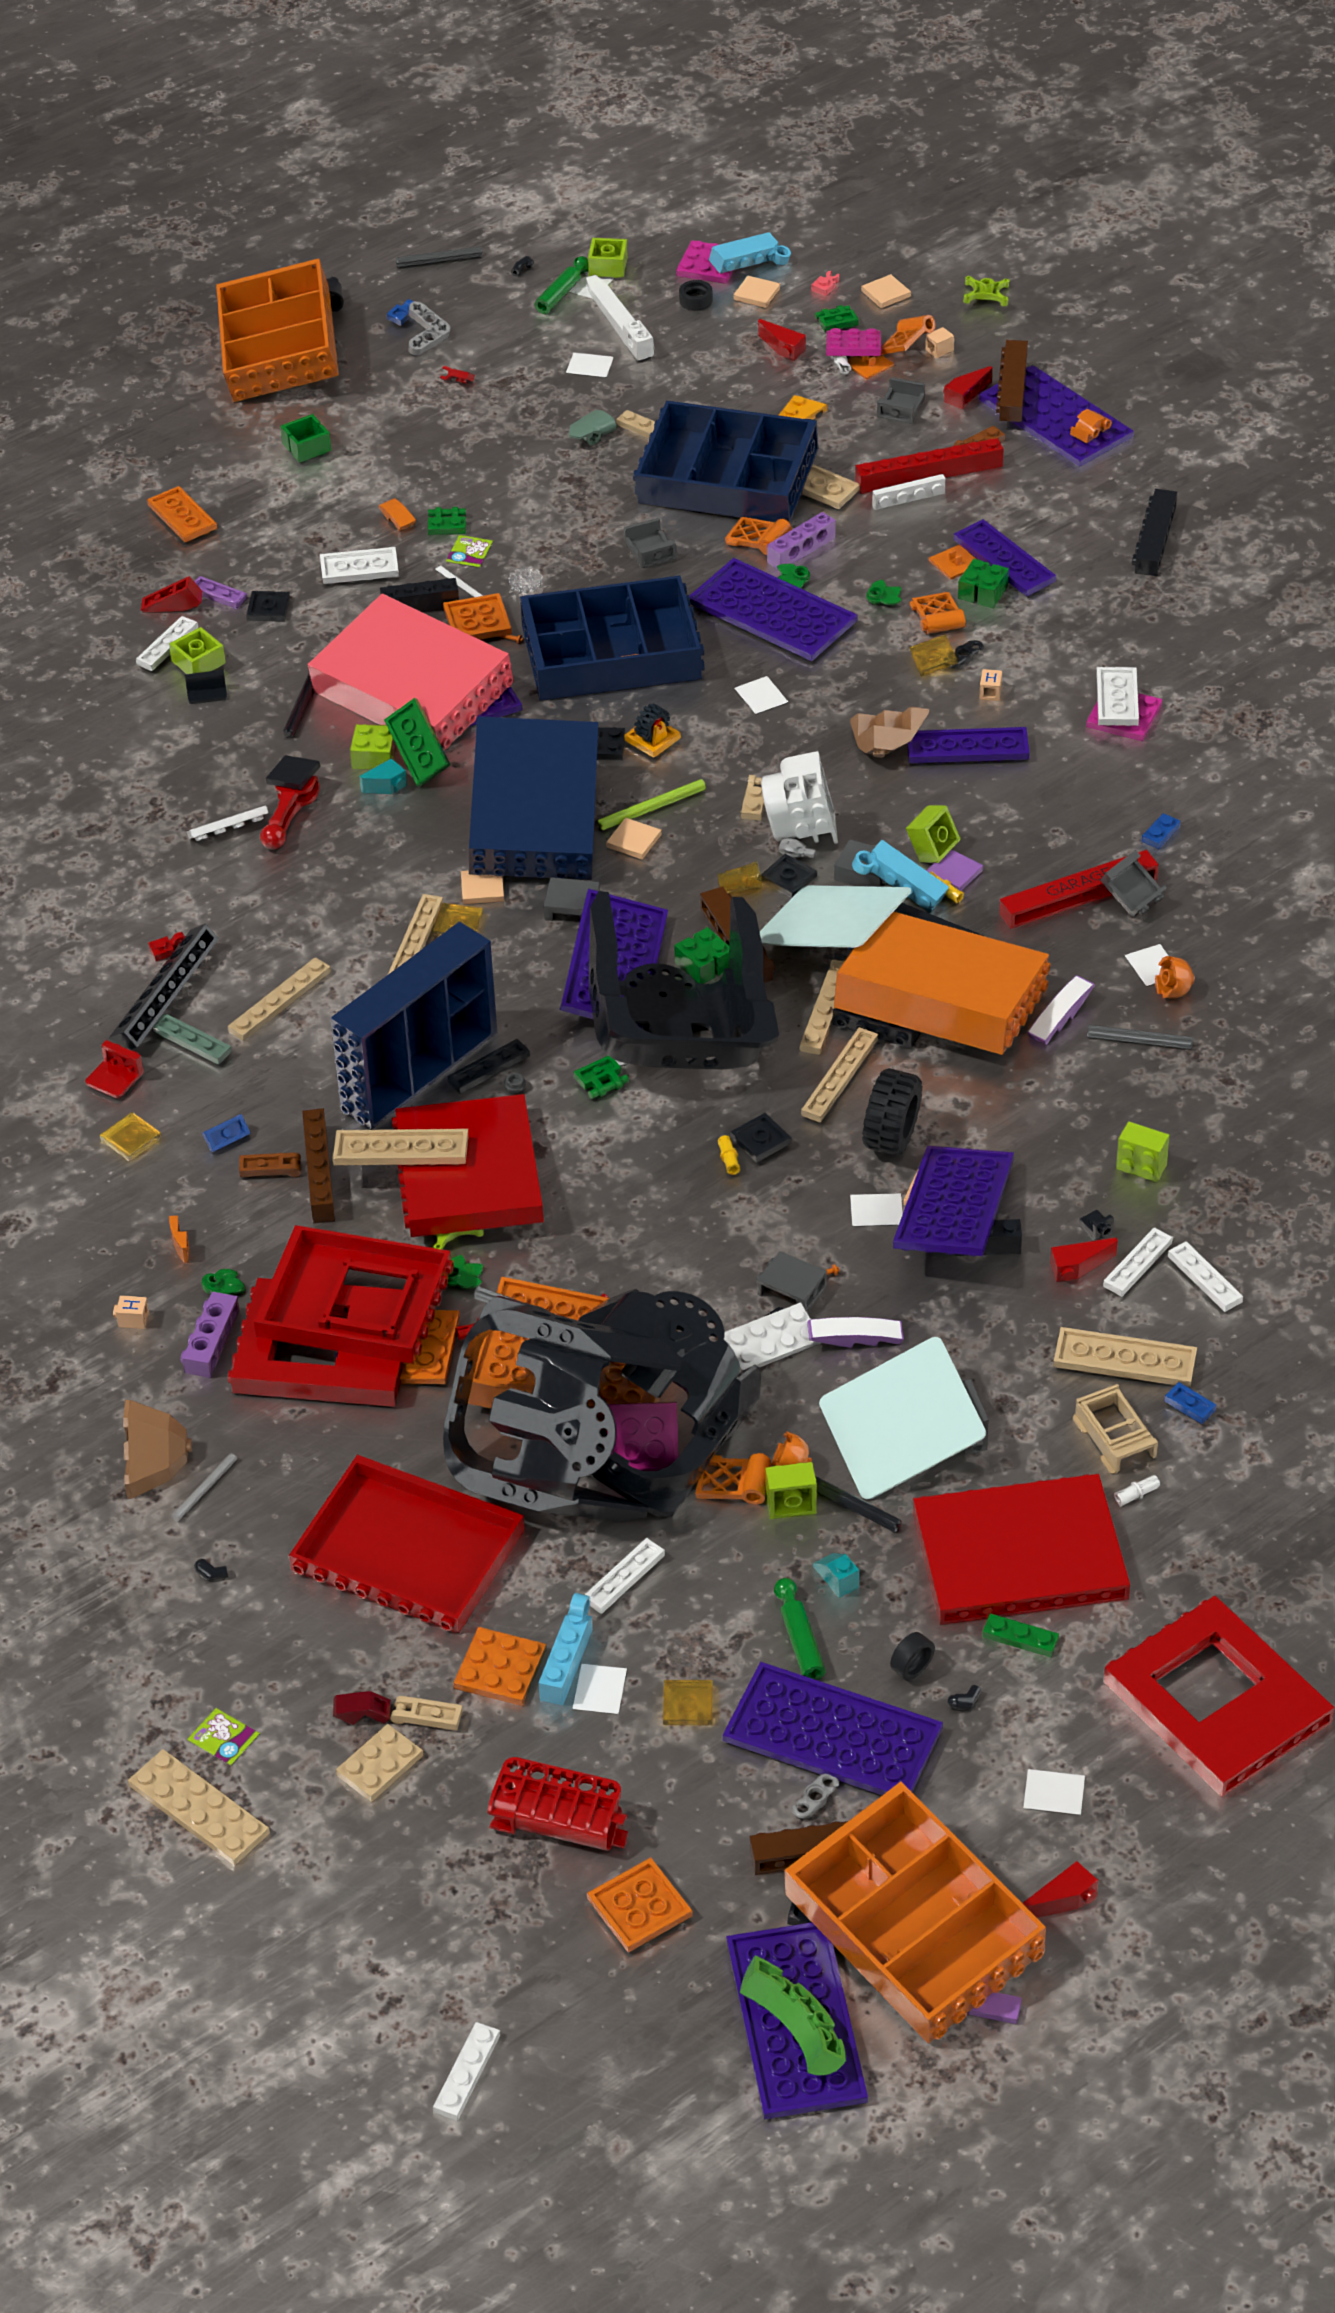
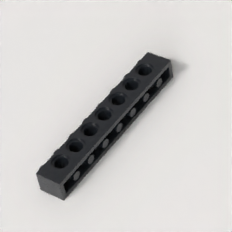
[109,923,219,1050]

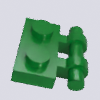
[815,305,859,332]
[428,507,466,535]
[573,1055,629,1099]

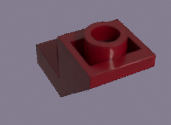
[333,1691,391,1725]

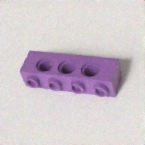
[767,512,836,570]
[181,1292,240,1378]

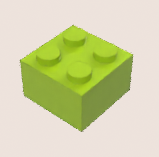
[588,238,628,278]
[169,627,226,674]
[350,724,397,770]
[906,805,961,863]
[1116,1121,1170,1182]
[765,1462,817,1519]

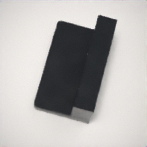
[185,670,227,704]

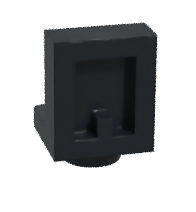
[1079,1210,1114,1241]

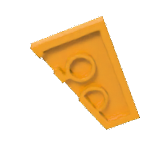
[779,395,827,420]

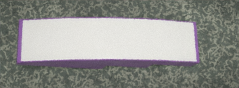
[1027,975,1095,1045]
[807,1317,904,1348]

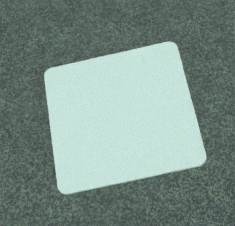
[760,885,911,948]
[819,1337,986,1500]

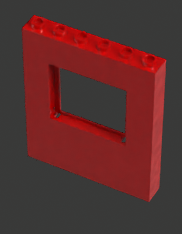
[254,1225,454,1364]
[228,1278,404,1407]
[1104,1596,1335,1797]

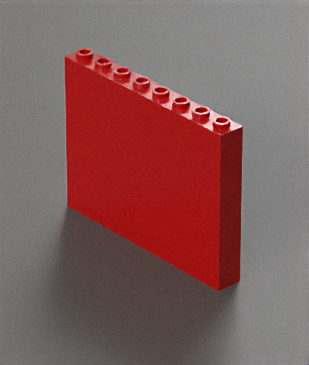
[392,1094,544,1237]
[289,1454,525,1633]
[913,1474,1130,1625]

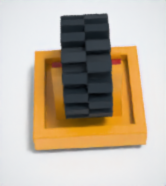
[624,703,681,758]

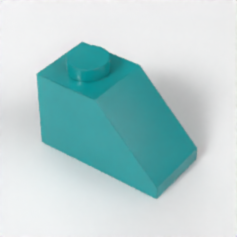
[359,759,407,794]
[813,1553,859,1598]

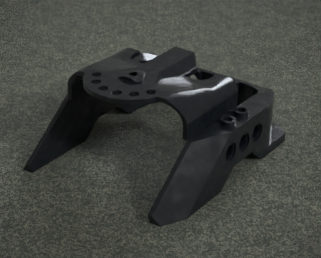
[588,891,779,1070]
[532,1289,761,1517]
[443,1295,682,1522]

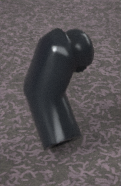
[511,256,534,276]
[194,1559,228,1581]
[947,1685,982,1710]

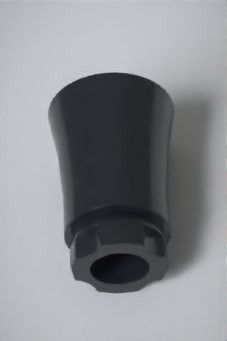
[327,277,344,312]

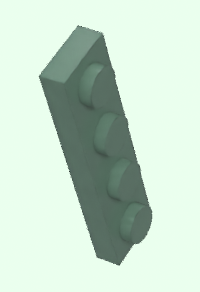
[152,1013,232,1065]

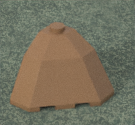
[850,707,929,758]
[123,1400,192,1499]

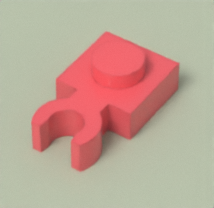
[811,271,839,296]

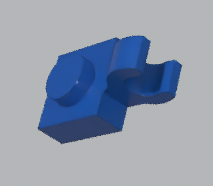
[387,299,414,326]

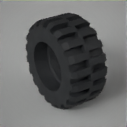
[862,1068,923,1156]

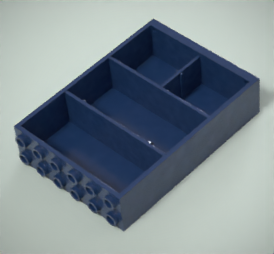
[633,400,819,523]
[520,575,705,701]
[469,716,598,880]
[330,921,498,1130]

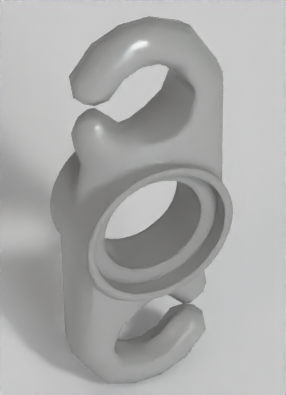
[792,1774,839,1820]

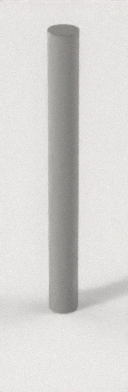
[172,1453,237,1522]

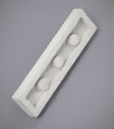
[872,474,945,510]
[136,616,198,671]
[187,805,268,841]
[1103,1228,1173,1297]
[1168,1242,1243,1312]
[585,1538,665,1614]
[433,2022,500,2121]

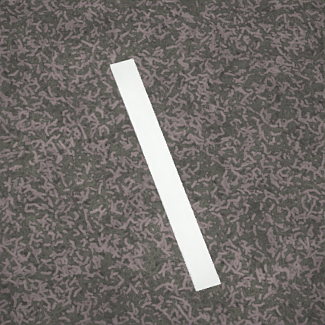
[435,566,483,597]

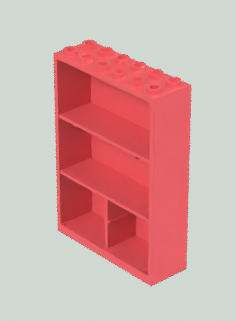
[307,594,514,750]

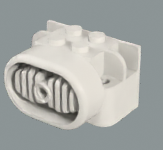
[761,751,838,844]

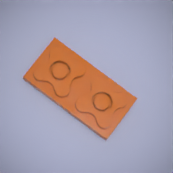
[147,486,217,542]
[400,1310,461,1384]

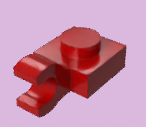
[440,366,475,384]
[148,932,185,962]

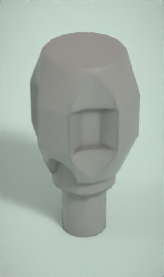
[779,838,816,858]

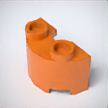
[1070,409,1112,443]

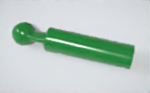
[534,256,588,314]
[774,1578,826,1680]

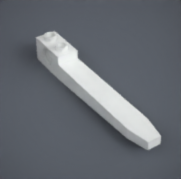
[586,275,654,361]

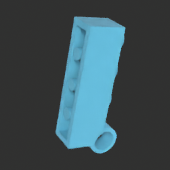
[709,232,791,274]
[852,840,949,913]
[539,1593,593,1706]

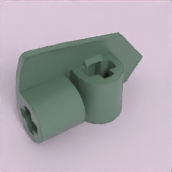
[569,410,616,445]

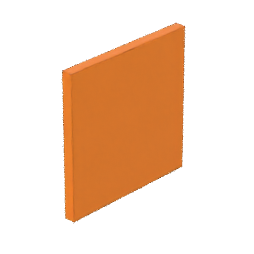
[848,355,894,380]
[928,544,976,580]

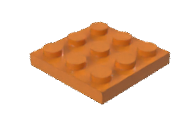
[443,593,512,640]
[453,1627,547,1706]
[587,1857,693,1953]

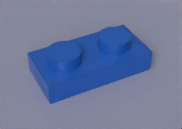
[1141,813,1181,850]
[202,1114,251,1152]
[1165,1382,1216,1424]

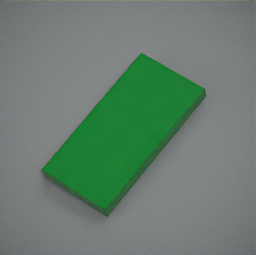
[384,698,451,787]

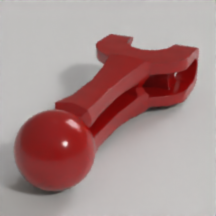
[260,776,320,850]

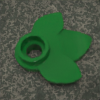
[777,563,810,588]
[866,580,901,605]
[447,1255,483,1289]
[201,1269,246,1295]

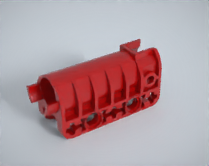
[487,1757,628,1851]

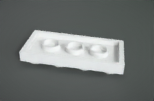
[320,547,399,584]
[1096,667,1139,726]
[724,1303,821,1375]

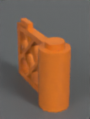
[881,315,935,355]
[725,517,792,555]
[909,592,966,634]
[695,1453,771,1505]

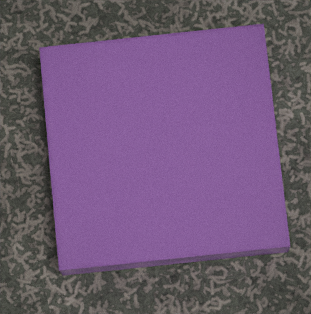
[926,849,983,891]

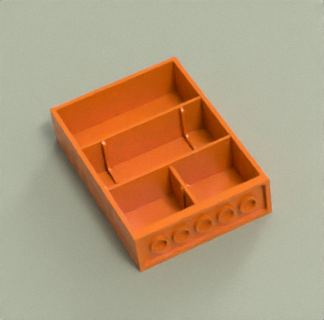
[216,258,339,402]
[834,912,1051,1055]
[785,1782,1046,2044]

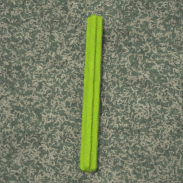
[597,779,706,831]

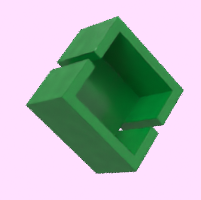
[280,414,332,463]
[958,559,1009,609]
[674,927,729,984]

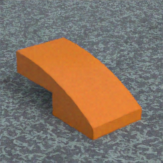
[379,498,416,531]
[169,1216,189,1263]

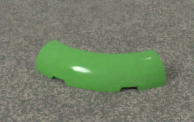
[740,1955,846,2075]

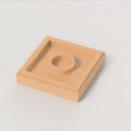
[861,274,911,308]
[733,276,780,308]
[606,818,662,860]
[461,870,504,904]

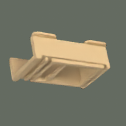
[1073,1384,1158,1475]

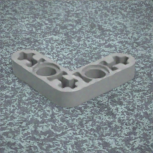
[408,301,450,356]

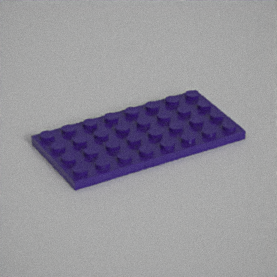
[979,365,1134,467]
[689,558,858,661]
[560,888,668,1029]
[893,1146,1014,1257]
[722,1661,943,1795]
[726,1922,868,2120]

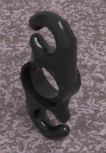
[944,640,984,669]

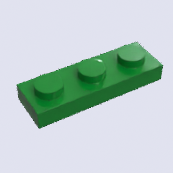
[982,1613,1059,1658]

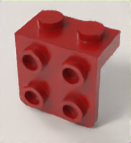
[85,1040,144,1098]

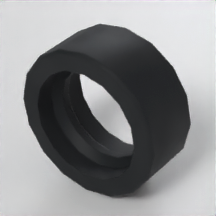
[679,280,713,311]
[890,1632,935,1680]

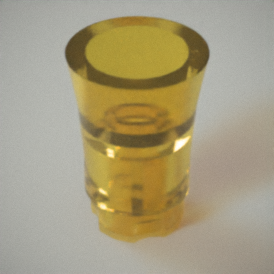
[717,861,763,893]

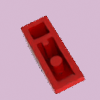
[758,319,806,361]
[943,366,993,410]
[141,576,203,613]
[1050,1237,1118,1282]
[1023,1861,1098,1918]

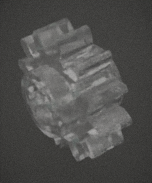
[508,566,543,594]

